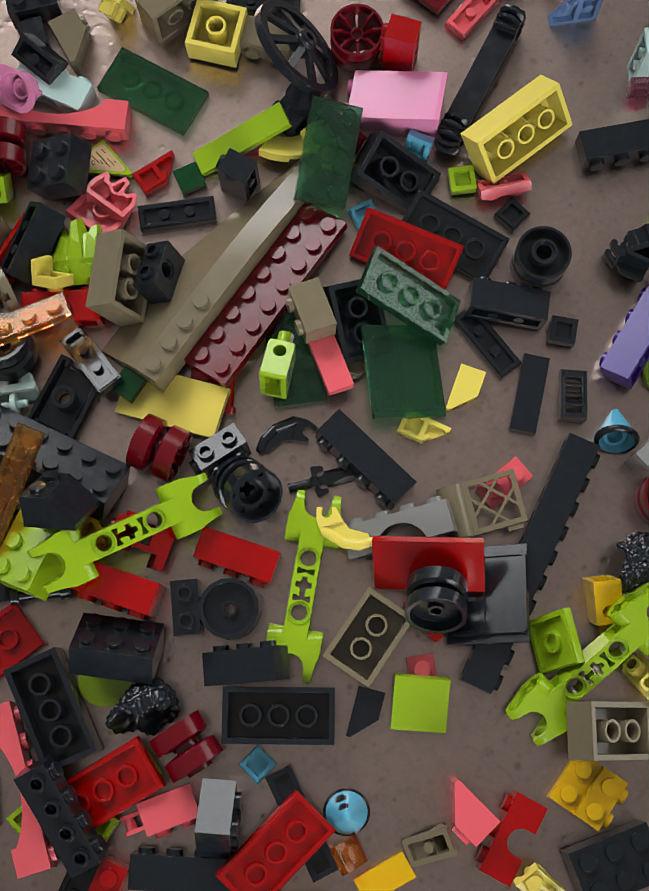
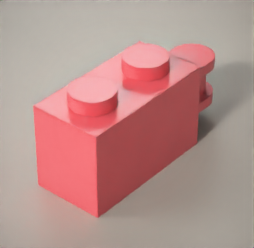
[119,781,199,839]

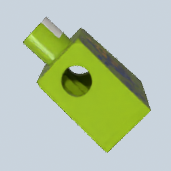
[259,331,296,399]

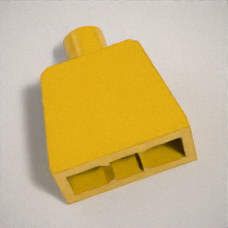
[582,574,622,634]

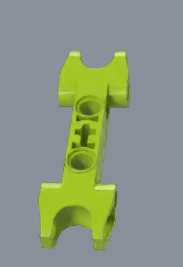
[27,473,223,594]
[266,490,342,684]
[505,582,649,746]

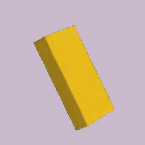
[353,850,416,891]

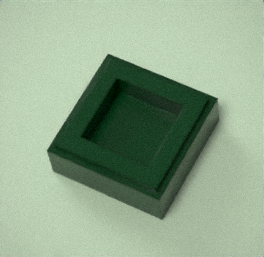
[173,161,207,196]
[112,366,148,403]

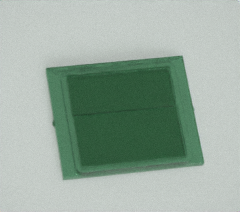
[361,324,447,420]

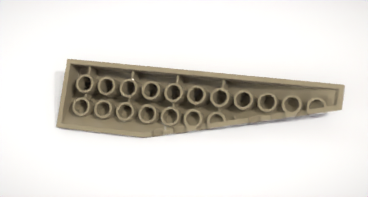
[102,154,340,393]

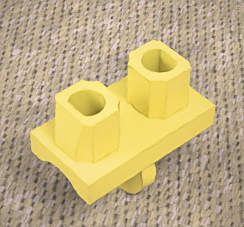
[98,0,135,24]
[621,652,649,700]
[513,863,565,891]

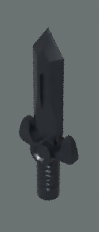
[287,466,356,497]

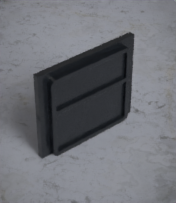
[447,543,530,646]

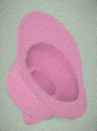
[0,63,43,114]

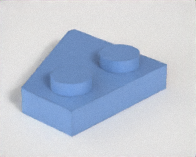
[547,0,603,26]

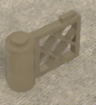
[436,469,529,538]

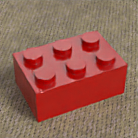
[69,561,166,621]

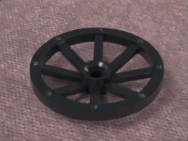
[254,0,338,97]

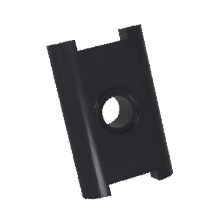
[27,354,97,438]

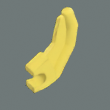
[316,507,372,551]

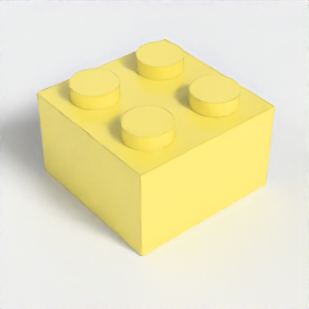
[185,0,247,68]

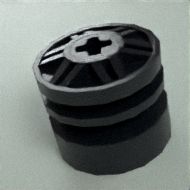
[212,455,283,523]

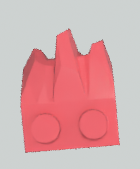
[66,171,137,232]

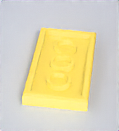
[115,375,231,438]

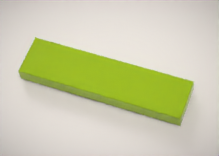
[192,102,292,177]

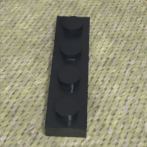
[265,764,339,883]

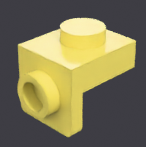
[31,255,74,292]

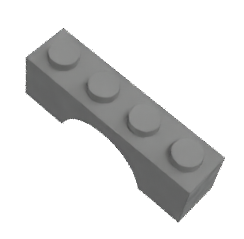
[347,496,458,560]

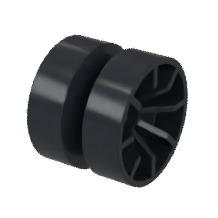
[510,226,572,291]

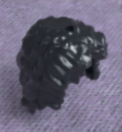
[616,531,649,593]
[105,678,181,736]

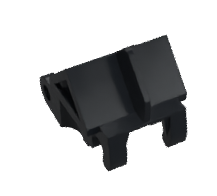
[603,223,649,282]

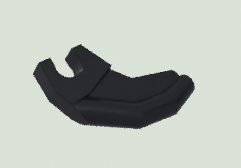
[256,416,318,454]

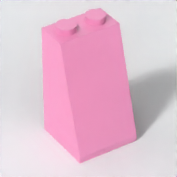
[342,70,447,140]

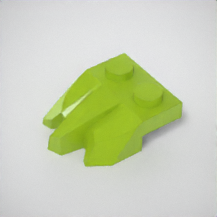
[53,218,102,286]

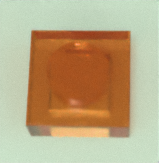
[330,835,368,876]

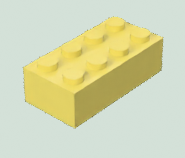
[460,75,573,184]

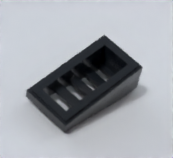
[558,369,588,423]

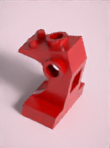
[110,510,175,572]

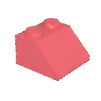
[450,775,500,847]

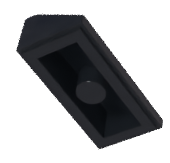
[11,33,69,85]

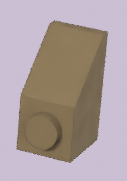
[48,8,91,74]

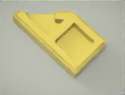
[445,363,486,411]
[396,408,452,444]

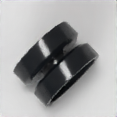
[0,313,38,381]
[405,566,468,634]
[199,578,261,640]

